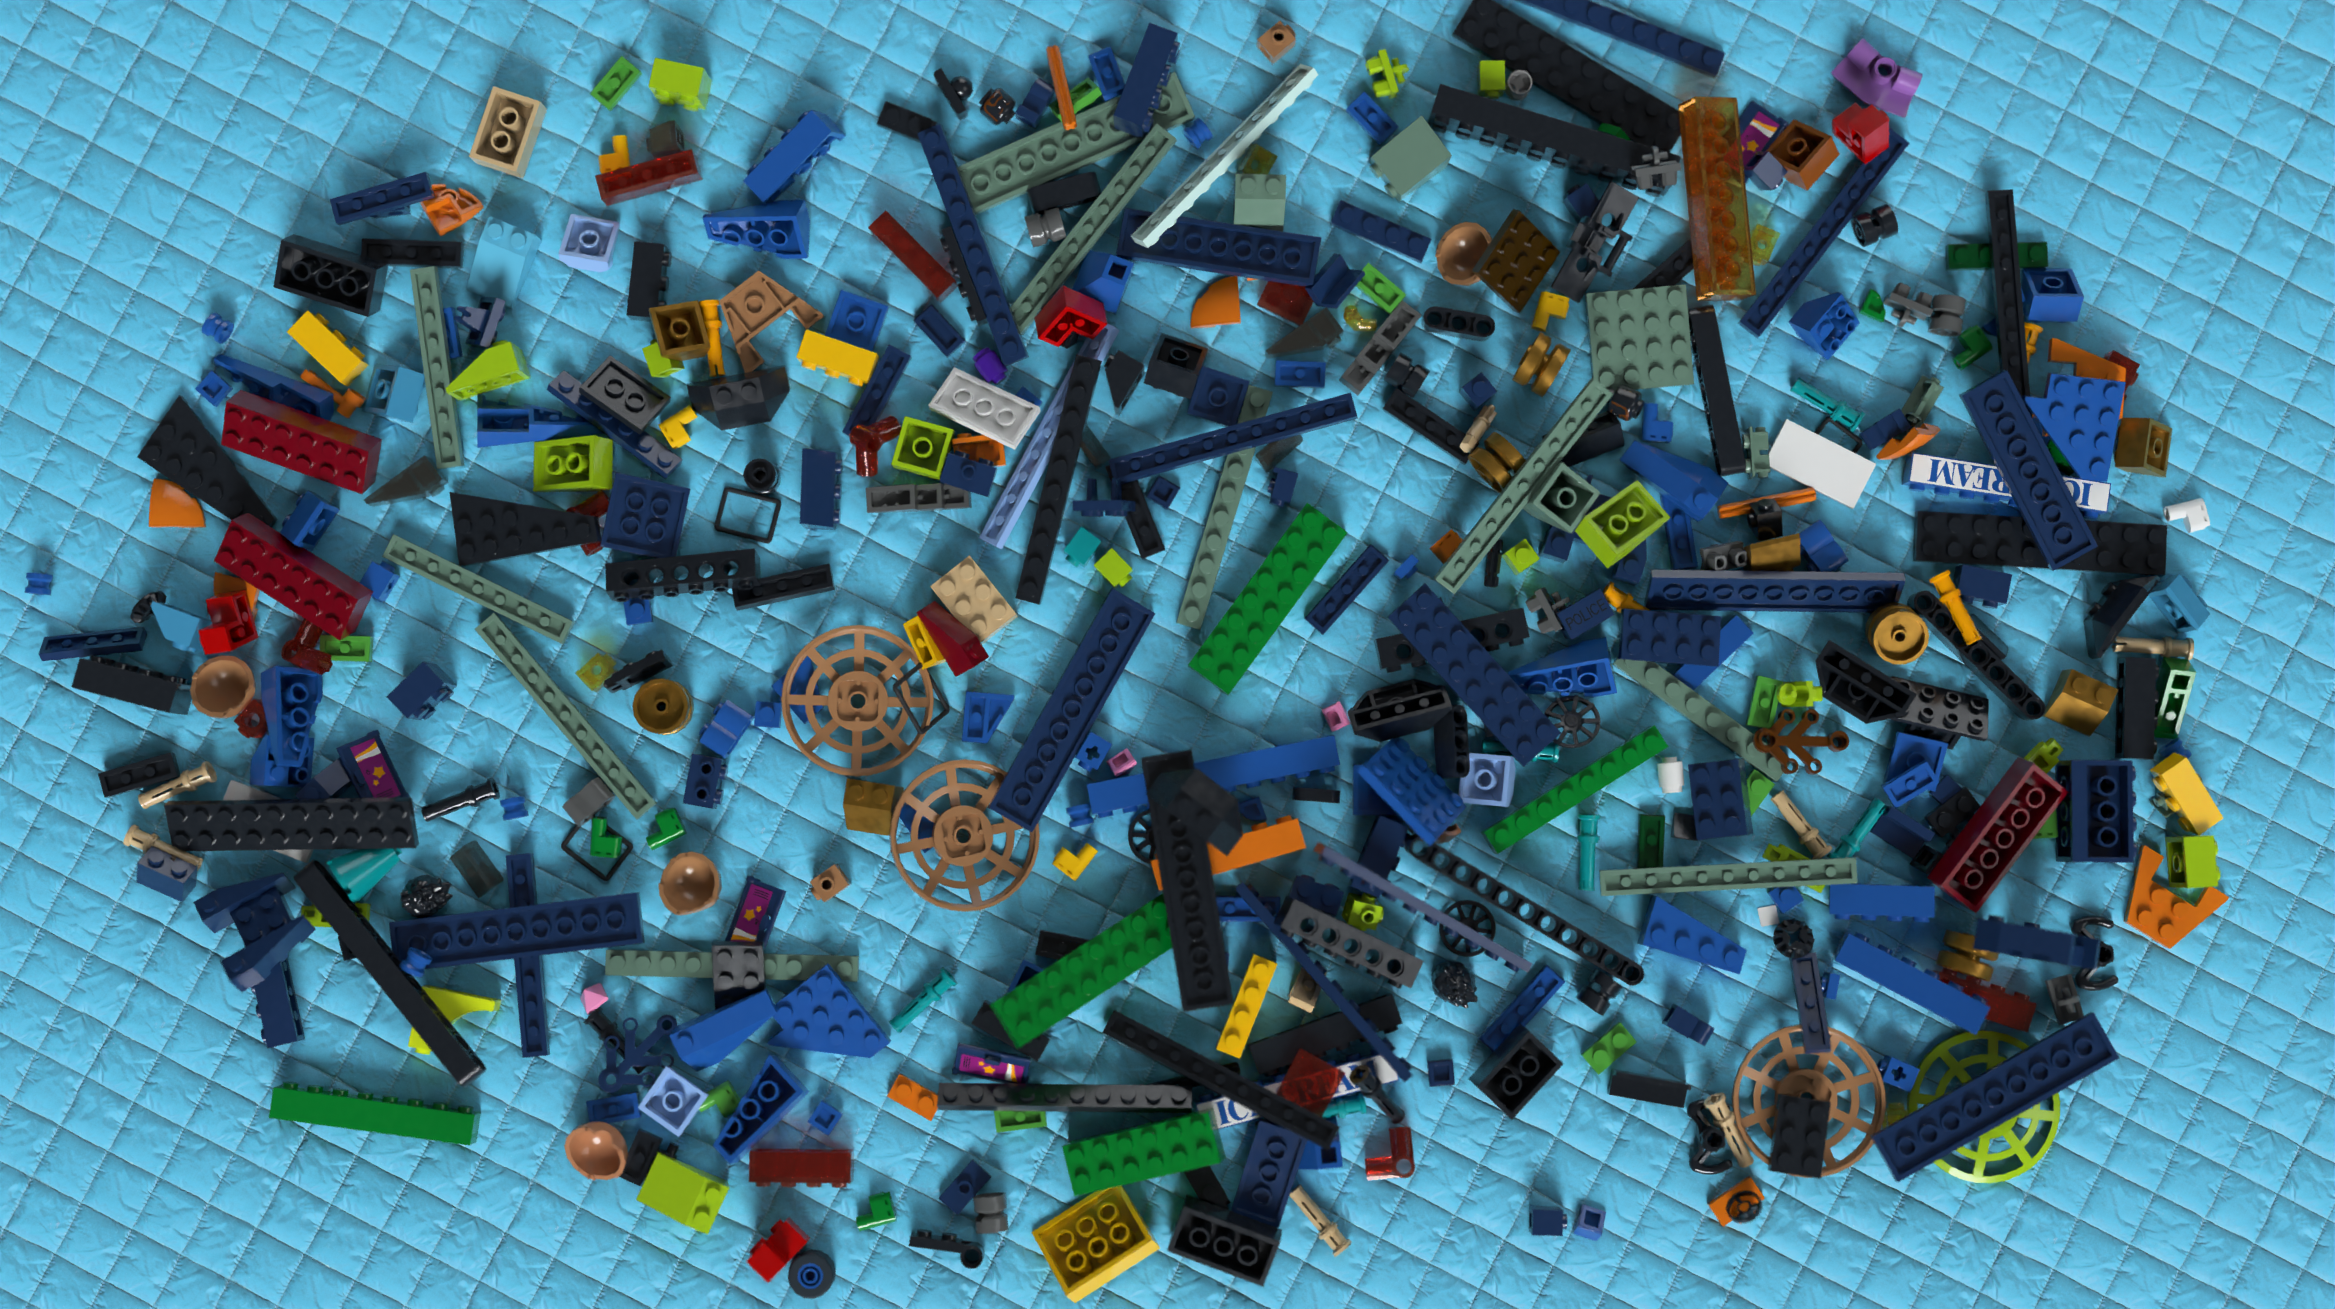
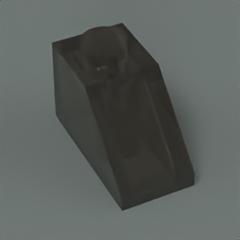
[646,120,685,160]

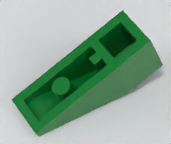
[2154,657,2196,739]

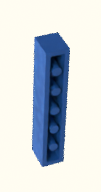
[1835,932,1991,1035]

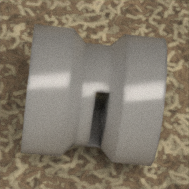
[1505,70,1532,101]

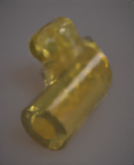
[1343,305,1377,331]

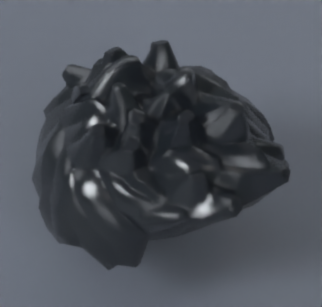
[400,875,453,918]
[1431,960,1478,1009]

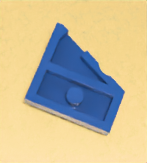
[962,691,1015,744]

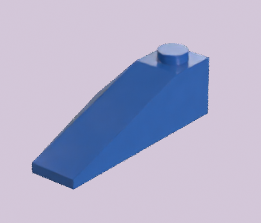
[702,200,810,259]
[1619,440,1728,522]
[1508,637,1617,698]
[261,666,323,767]
[669,989,777,1072]

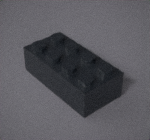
[273,234,388,317]
[71,655,192,715]
[1167,1195,1282,1287]

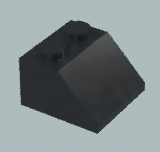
[1144,333,1208,399]
[1104,350,1145,416]

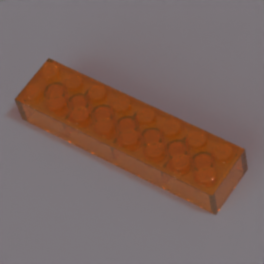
[1678,96,1756,301]

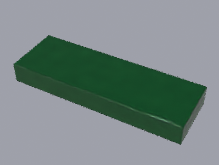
[1636,814,1665,868]

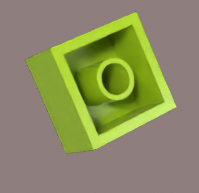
[648,58,712,111]
[891,416,956,481]
[2165,835,2220,888]

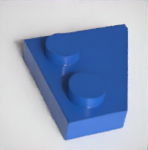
[772,656,824,724]

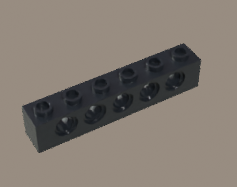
[606,548,761,602]
[1374,608,1530,673]
[1274,895,1424,989]

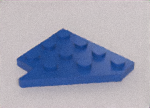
[2022,373,2126,482]
[767,963,891,1058]

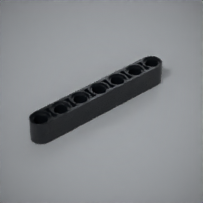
[1688,305,1746,477]
[1907,591,2046,720]

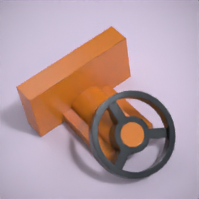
[1707,1176,1765,1227]

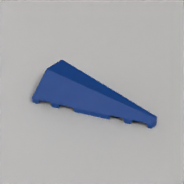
[214,354,334,421]
[477,395,604,448]

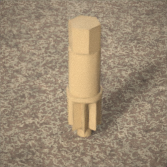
[1460,404,1497,453]

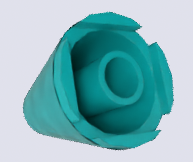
[326,848,402,904]

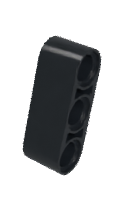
[1026,172,1101,215]
[1421,306,1495,341]
[1434,705,1470,779]

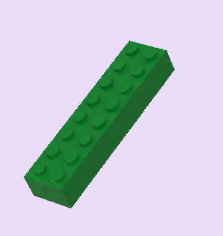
[1188,503,1348,696]
[990,893,1172,1049]

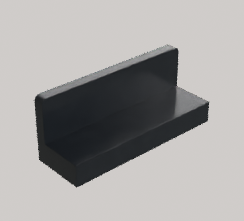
[1542,411,1625,467]
[1608,1069,1692,1108]

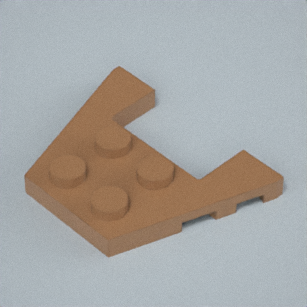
[719,271,824,373]

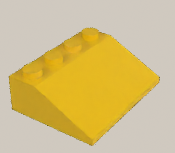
[1031,1186,1160,1303]

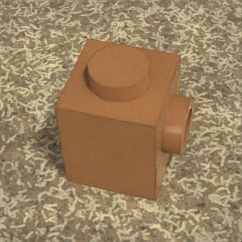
[1257,21,1296,65]
[810,864,851,902]

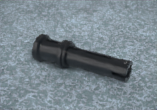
[421,777,500,822]
[583,1007,647,1074]
[1349,1064,1405,1124]

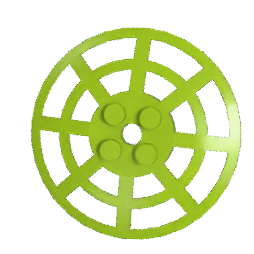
[1907,1030,2060,1183]

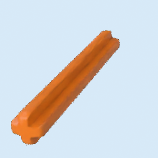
[1046,45,1077,130]
[1717,487,1816,519]

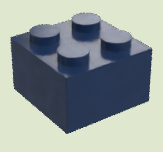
[386,661,457,720]

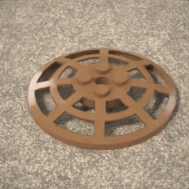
[781,625,934,776]
[889,759,1040,912]
[1732,1024,1886,1178]

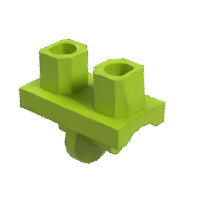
[1365,49,1409,99]
[1776,681,1822,707]

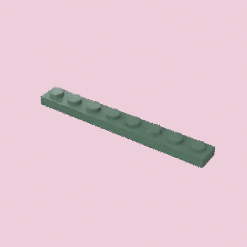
[410,266,465,469]
[382,534,575,644]
[1612,657,1790,782]

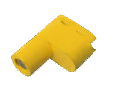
[598,135,631,178]
[1531,291,1570,332]
[658,405,698,449]
[1052,842,1098,881]

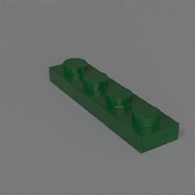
[1945,242,2048,271]

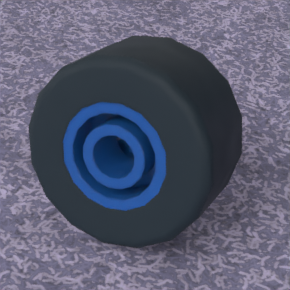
[788,1249,836,1299]

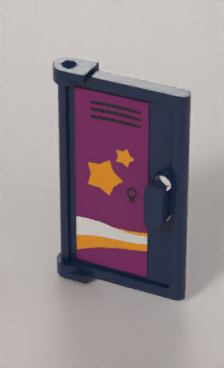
[1710,101,1789,184]
[336,730,410,798]
[725,876,786,951]
[952,1043,1031,1084]

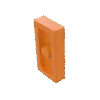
[887,1073,938,1121]

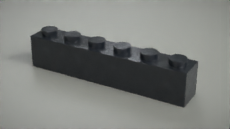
[1248,993,1402,1077]

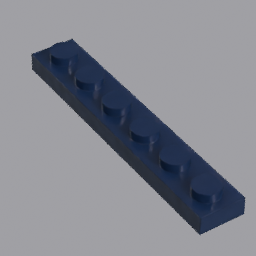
[547,370,682,480]

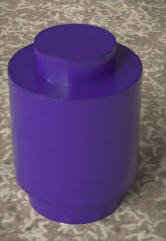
[972,347,1008,385]

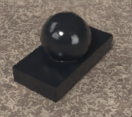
[933,68,973,121]

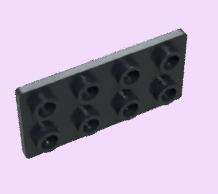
[1890,676,1989,750]

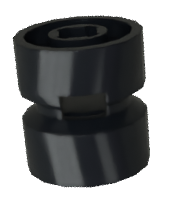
[1851,204,1898,247]
[1383,352,1430,398]
[743,458,781,495]
[1576,968,1623,1016]

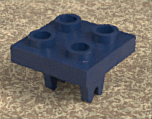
[453,297,506,348]
[1073,478,1135,517]

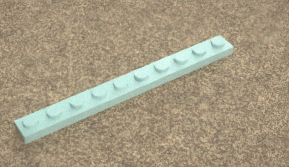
[1131,64,1318,248]

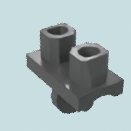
[1630,146,1681,189]
[1883,283,1934,328]
[1700,541,1747,571]
[1525,587,1571,634]
[2045,974,2084,1025]

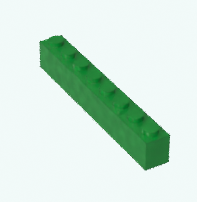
[1481,725,1668,854]
[269,1082,481,1145]

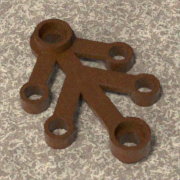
[1753,709,1849,775]

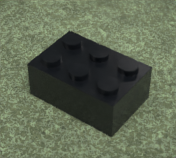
[1469,1024,1564,1119]

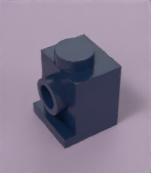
[1267,467,1298,507]

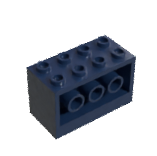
[2055,760,2137,863]

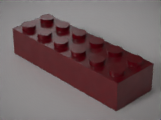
[221,390,382,494]
[214,513,373,640]
[1927,757,2068,913]

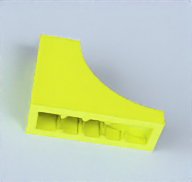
[408,985,501,1055]

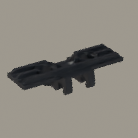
[1551,181,1639,303]

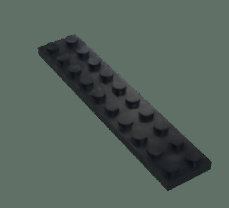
[1452,0,1690,153]
[1913,511,2167,576]
[1141,750,1234,1012]
[164,797,419,851]

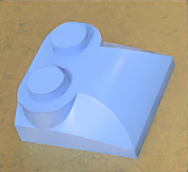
[558,214,620,272]
[1459,753,1516,807]
[637,1065,708,1137]

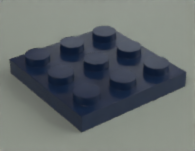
[600,472,690,558]

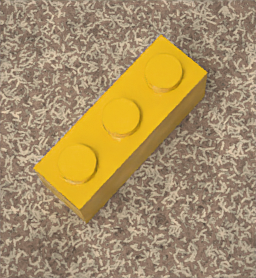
[287,310,368,386]
[796,329,880,387]
[2150,753,2223,835]

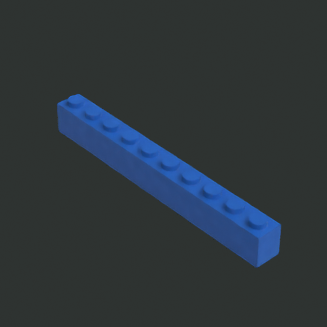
[1087,735,1340,818]

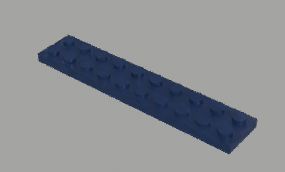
[1644,569,1906,613]
[988,588,1155,832]
[389,892,645,969]
[1870,1012,2119,1182]

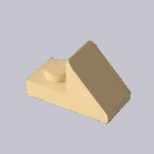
[1288,967,1327,1013]

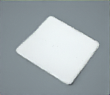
[1757,905,1780,927]

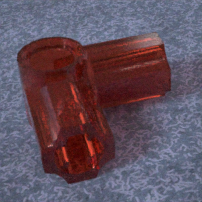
[849,416,901,477]
[566,490,610,557]
[281,618,333,675]
[1365,1126,1415,1181]

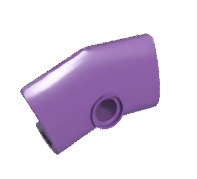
[1831,38,1923,118]

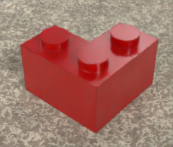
[1832,102,1889,164]
[1035,285,1107,347]
[198,590,259,655]
[746,1217,810,1283]

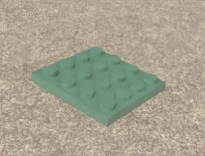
[1585,284,1694,391]

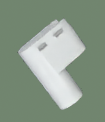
[2163,498,2210,533]

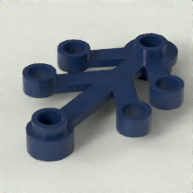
[598,1015,677,1093]

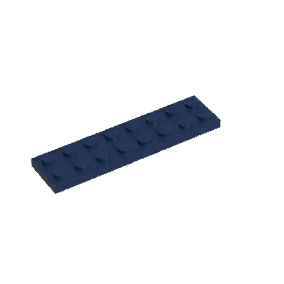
[1116,208,1321,286]
[1959,370,2098,571]
[1387,583,1561,767]

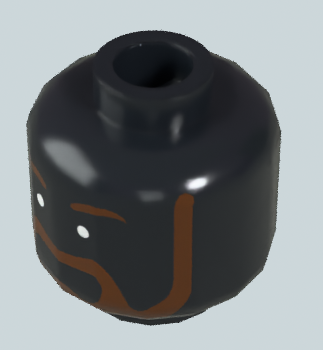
[979,88,1016,125]
[1607,384,1645,421]

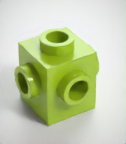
[1341,893,1384,931]

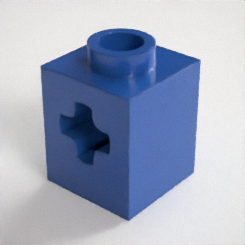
[359,561,400,602]
[1075,732,1113,772]
[1877,1055,1920,1093]

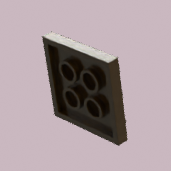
[1472,209,1560,313]

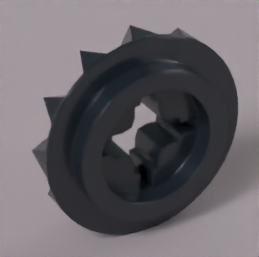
[130,591,167,623]
[1773,918,1815,959]

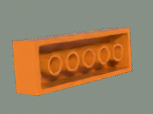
[1151,815,1306,891]

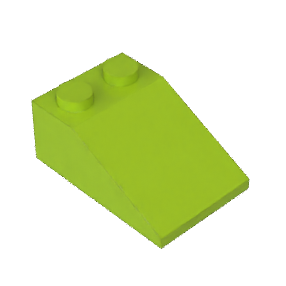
[445,340,531,401]
[533,435,613,492]
[1575,480,1671,569]
[636,1152,729,1235]

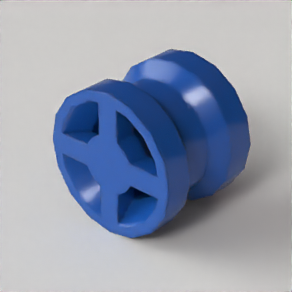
[1182,118,1213,150]
[202,312,234,344]
[24,573,53,595]
[2158,737,2192,759]
[500,796,529,821]
[1066,803,1094,828]
[400,947,432,978]

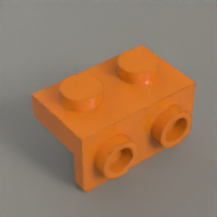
[952,433,1006,467]

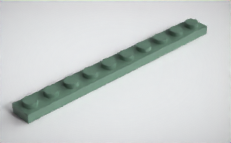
[1011,124,1177,335]
[1433,378,1613,594]
[1176,385,1273,630]
[475,613,657,819]
[1599,857,1857,896]
[605,949,859,982]

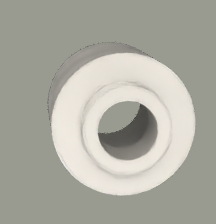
[1657,757,1684,793]

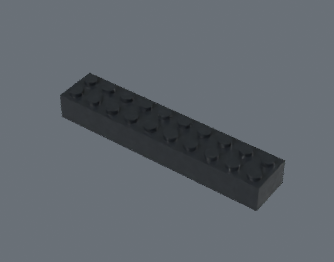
[1428,84,1681,197]

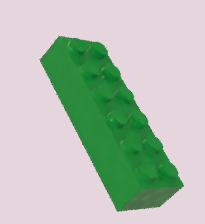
[1062,1108,1226,1196]

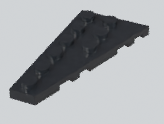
[137,395,278,527]
[449,492,602,566]

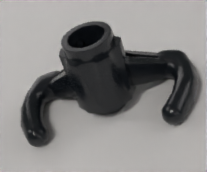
[2071,915,2119,991]
[1687,1099,1733,1175]

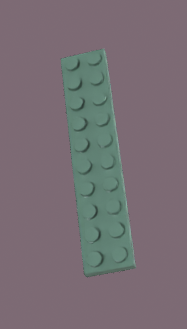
[958,72,1195,215]

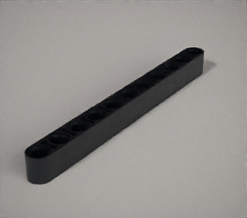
[1404,834,1644,985]
[294,859,486,1088]

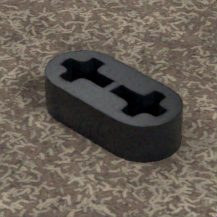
[1292,787,1341,803]

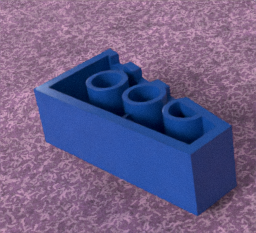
[743,110,846,203]

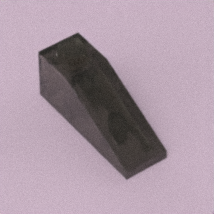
[1265,307,1344,359]
[364,455,448,507]

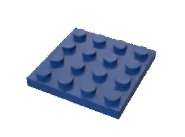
[1357,737,1467,846]

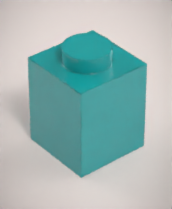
[1063,526,1102,567]

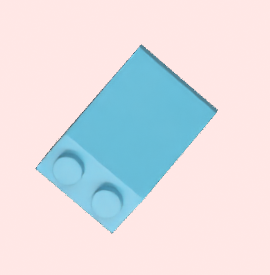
[466,216,542,309]

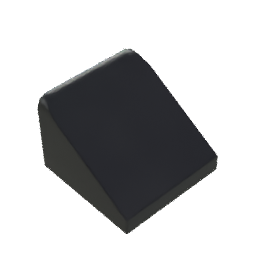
[1671,812,1698,841]

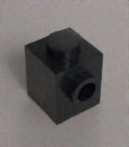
[1747,499,1783,541]

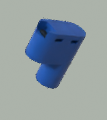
[1641,403,1673,443]

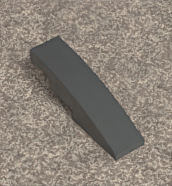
[1339,300,1422,395]
[866,483,972,513]

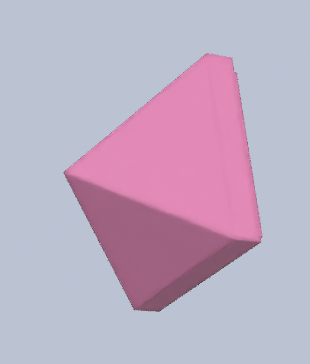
[1322,701,1350,732]
[1107,748,1137,777]
[580,983,608,1015]

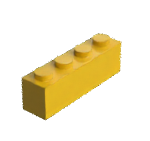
[1216,953,1277,1059]

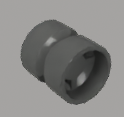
[1024,207,1066,248]
[1928,294,1966,336]
[973,1192,1009,1234]

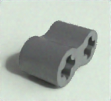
[562,777,615,827]

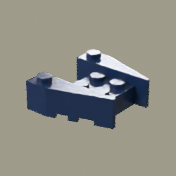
[1539,475,1647,586]
[194,873,316,993]
[1973,915,2100,970]

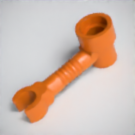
[300,369,366,418]

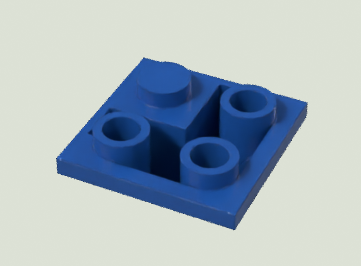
[1072,250,1134,315]
[1788,292,1860,360]
[249,735,314,788]
[1298,1116,1343,1170]

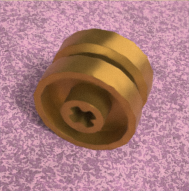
[1512,332,1571,397]
[1468,432,1526,494]
[1865,603,1929,664]
[632,678,694,735]
[1935,930,1999,982]

